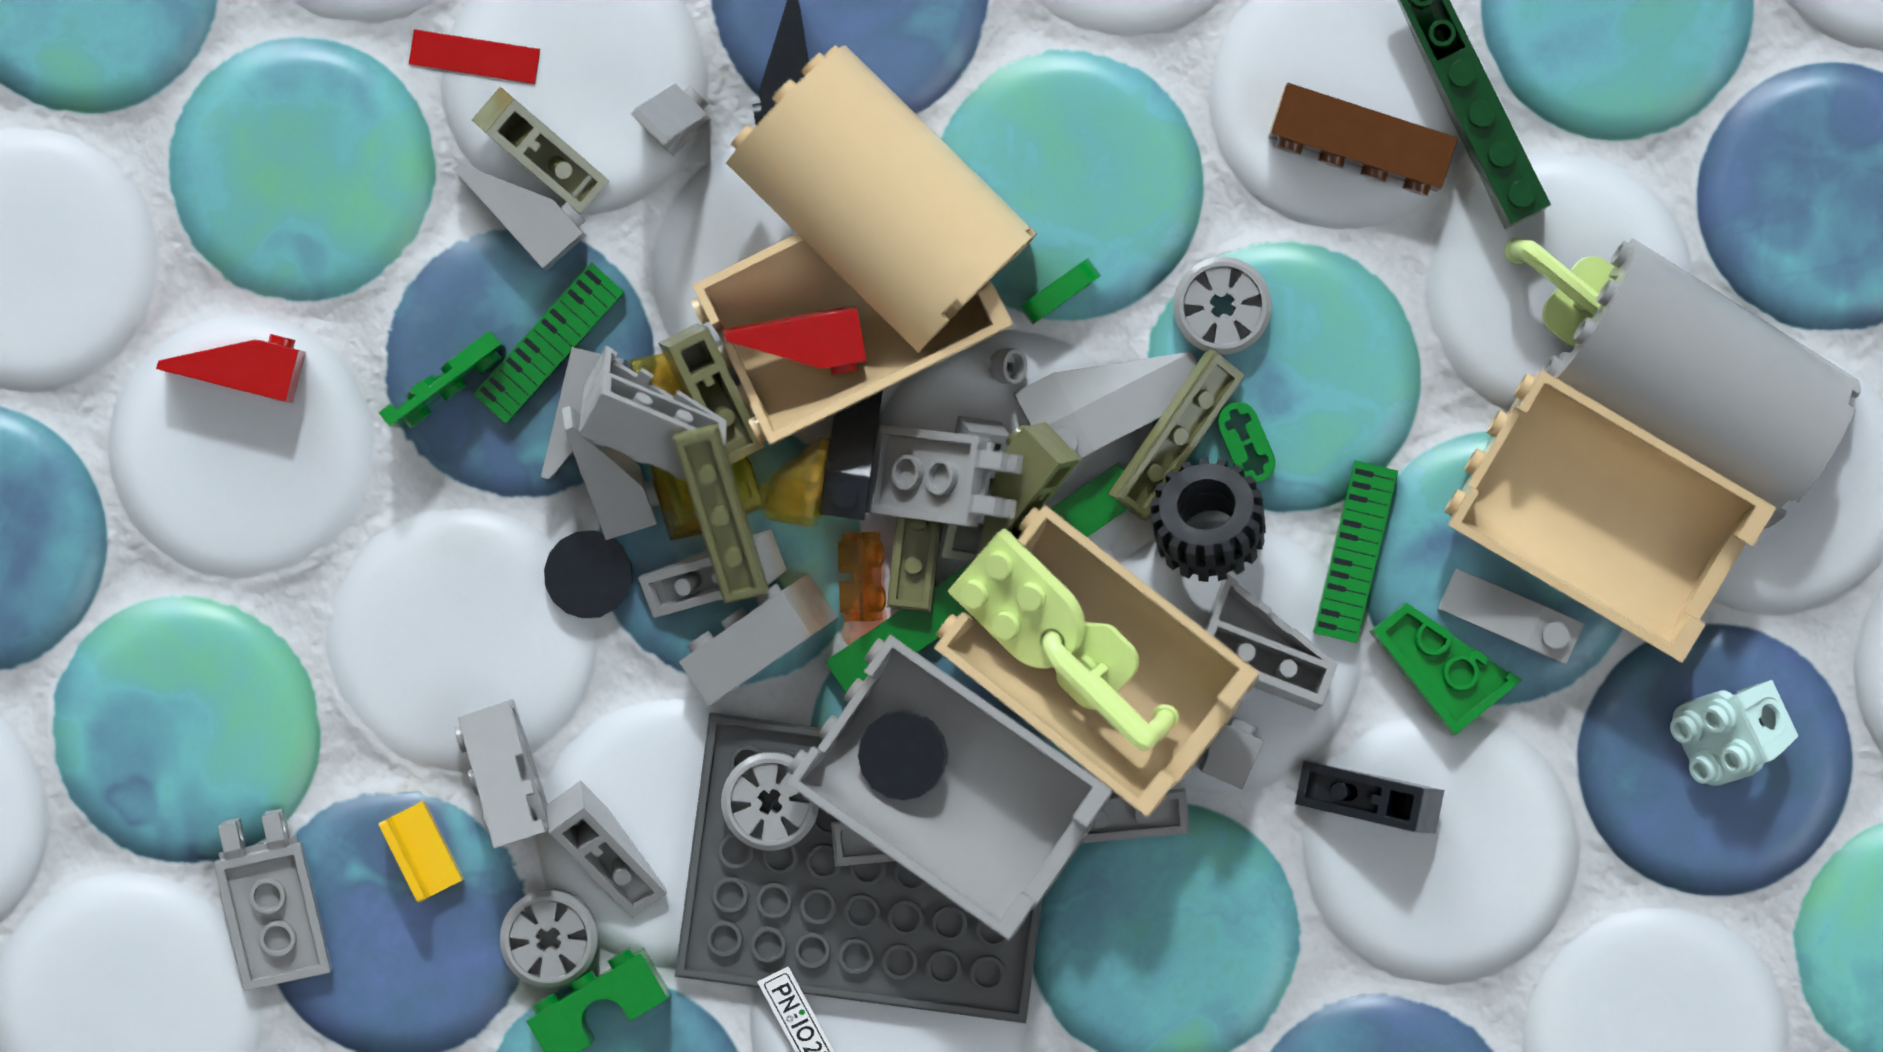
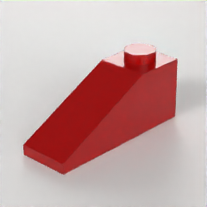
[722,305,867,375]
[156,334,306,403]

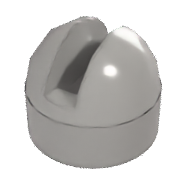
[989,348,1027,384]

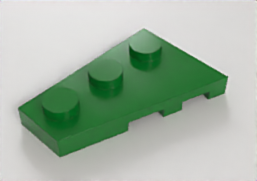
[378,330,505,429]
[1369,603,1522,736]

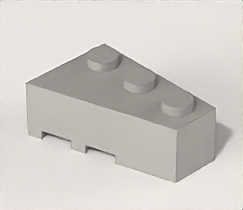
[579,346,727,480]
[679,574,838,706]
[1204,574,1338,711]
[454,699,548,848]

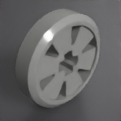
[1173,257,1272,355]
[721,752,819,851]
[500,889,599,988]

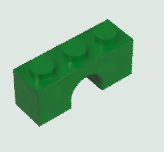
[526,947,671,1052]

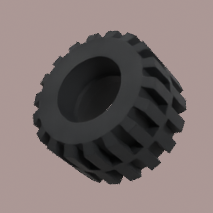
[1151,458,1266,582]

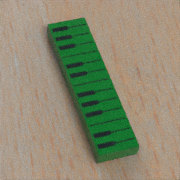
[473,262,625,424]
[1312,460,1398,643]

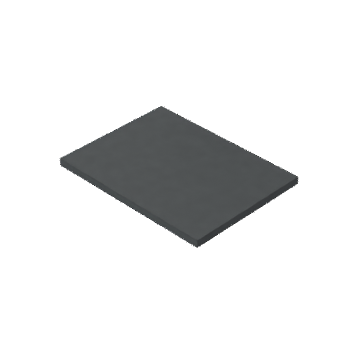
[675,712,1043,1023]

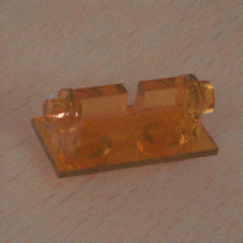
[838,532,886,622]

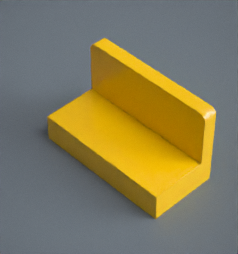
[378,800,464,903]

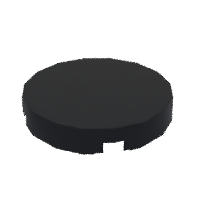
[544,530,633,619]
[858,709,948,801]

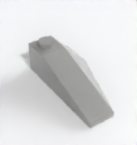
[1014,352,1197,458]

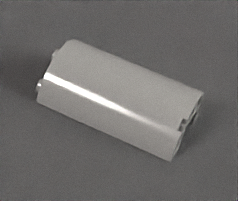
[1543,238,1861,529]
[787,635,1113,940]

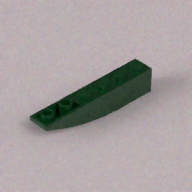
[1397,0,1551,229]

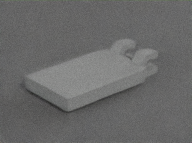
[866,424,1023,527]
[214,808,333,991]

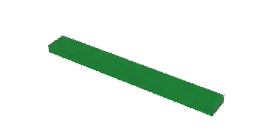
[825,462,1127,693]

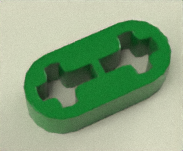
[1020,258,1101,325]
[1217,402,1276,483]

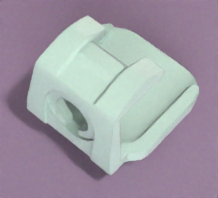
[1670,680,1798,786]

